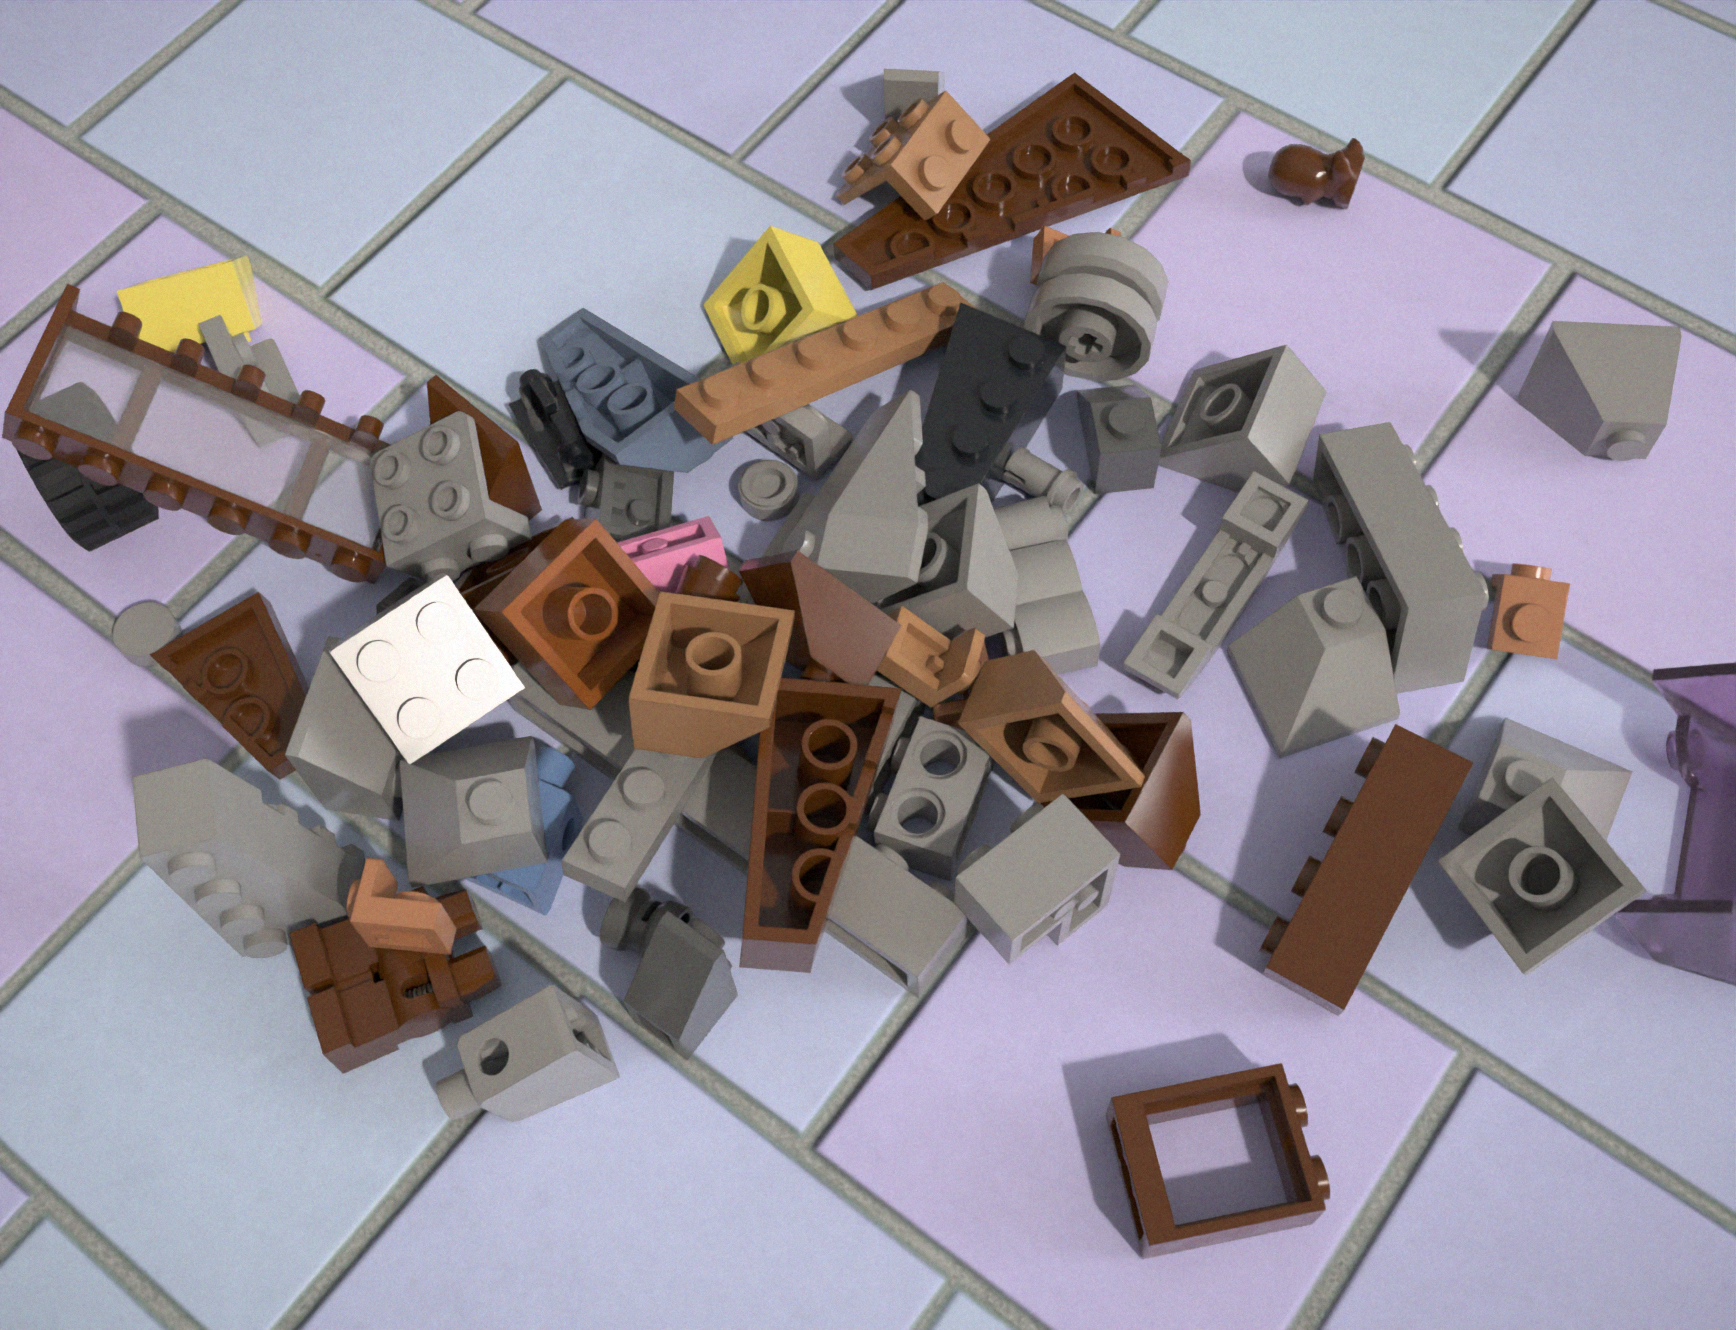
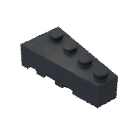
[915,302,1067,507]

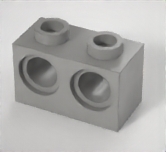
[867,716,994,882]

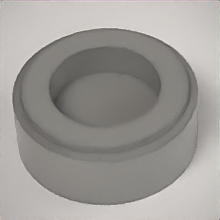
[738,460,799,521]
[112,602,182,666]

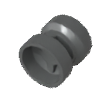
[600,884,693,958]

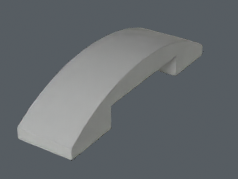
[1123,471,1309,700]

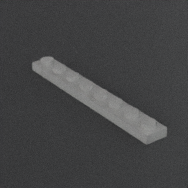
[562,492,816,902]

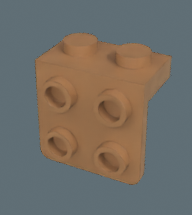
[836,91,991,220]

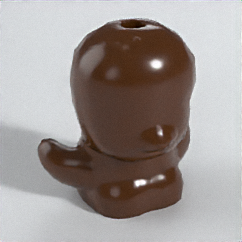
[1268,138,1365,209]

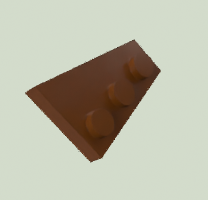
[150,592,309,780]

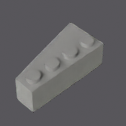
[1313,422,1489,694]
[132,758,365,958]

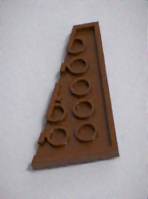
[833,72,1191,290]

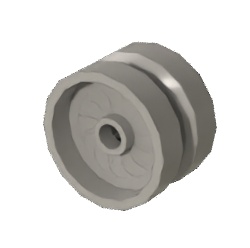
[1024,232,1168,381]

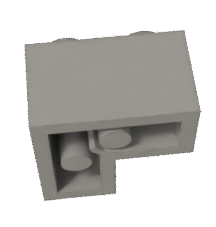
[954,794,1120,964]

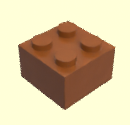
[473,518,660,710]

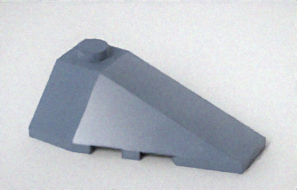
[539,308,733,473]

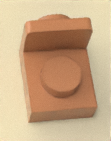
[347,858,457,955]

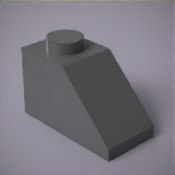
[1077,385,1161,494]

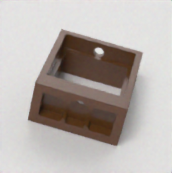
[1106,1063,1330,1259]

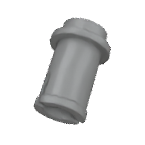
[1003,447,1084,514]

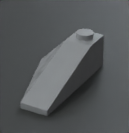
[782,389,928,604]

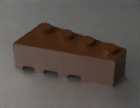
[739,678,902,973]
[1258,724,1474,1016]

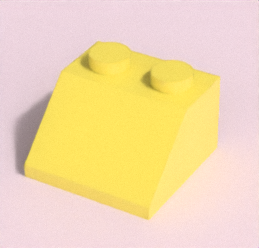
[703,226,858,365]
[116,255,262,353]

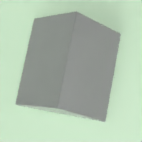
[1437,777,1647,975]

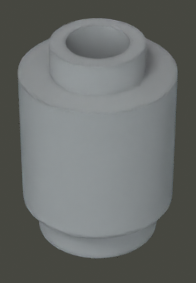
[994,496,1068,551]

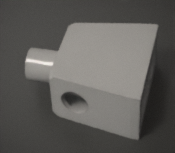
[436,984,620,1122]

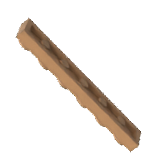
[674,282,977,445]

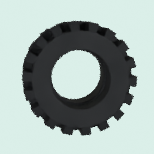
[16,382,159,552]

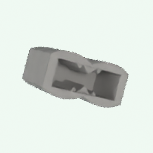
[999,539,1101,674]

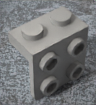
[370,411,532,583]

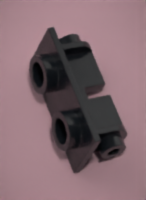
[508,369,603,490]

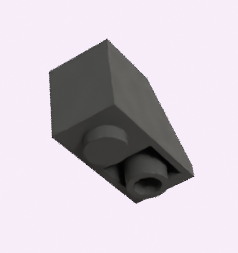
[624,910,738,1060]

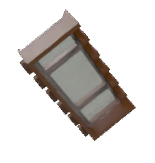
[2,284,391,584]

